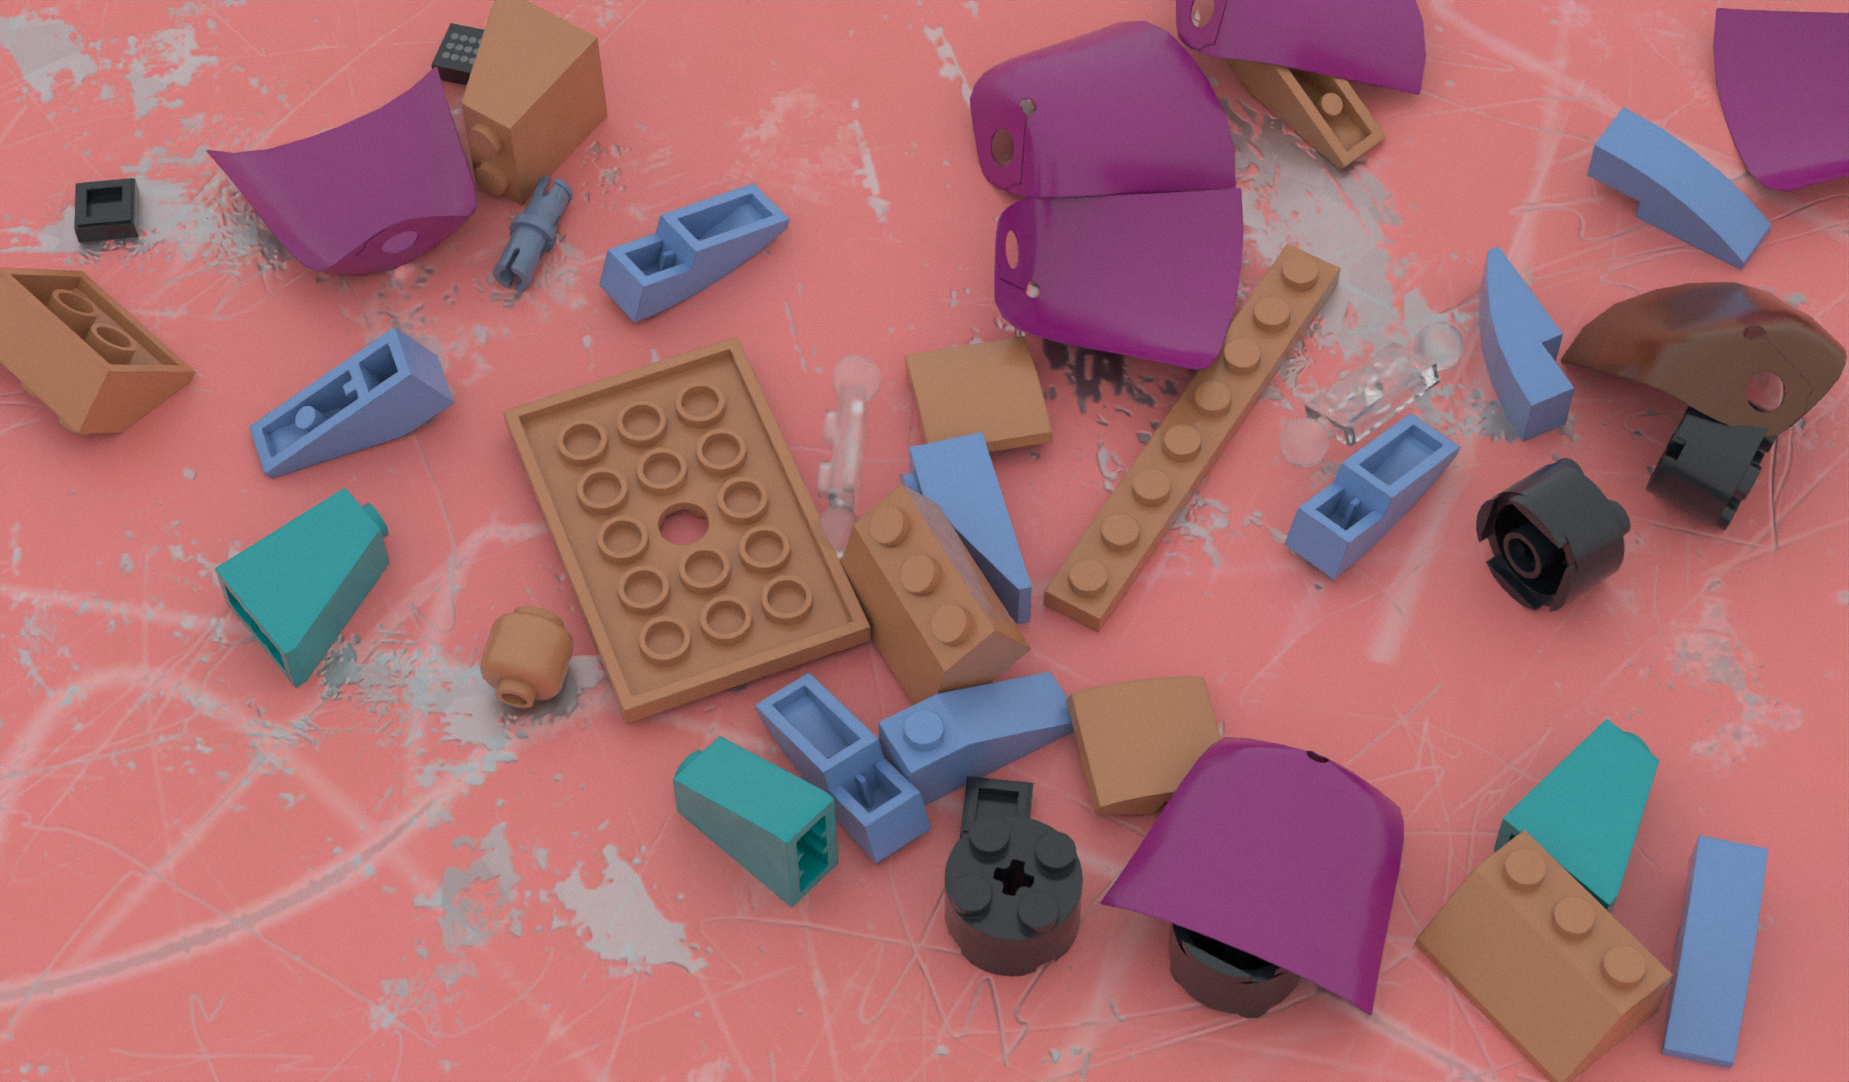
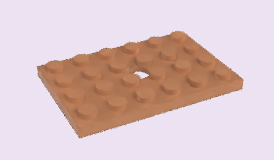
[503,336,871,724]

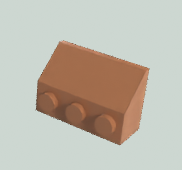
[0,267,195,436]
[841,483,1031,705]
[1415,830,1673,1082]

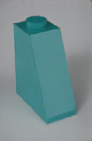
[215,488,389,688]
[1494,719,1659,914]
[672,736,838,908]

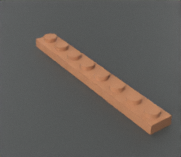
[1043,244,1341,633]

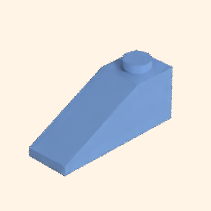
[249,327,455,479]
[900,432,1032,624]
[878,672,1074,806]

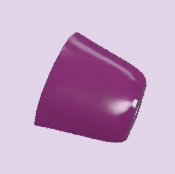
[1176,0,1426,95]
[1713,8,1849,192]
[970,21,1236,198]
[206,66,477,275]
[994,188,1244,370]
[1101,737,1404,1015]

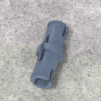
[493,176,573,291]

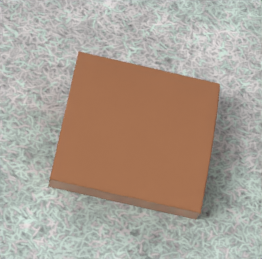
[905,336,1052,452]
[1066,676,1221,815]

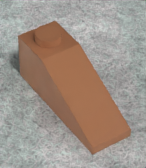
[1226,59,1387,170]

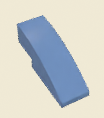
[1587,107,1772,270]
[599,183,790,323]
[1478,246,1575,442]
[1284,413,1460,580]
[755,672,931,863]
[1661,835,1768,1069]

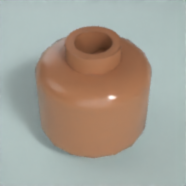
[480,606,573,708]

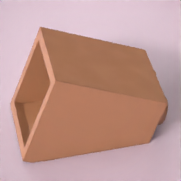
[461,0,607,206]

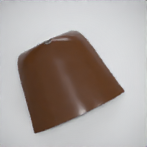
[1561,282,1847,437]

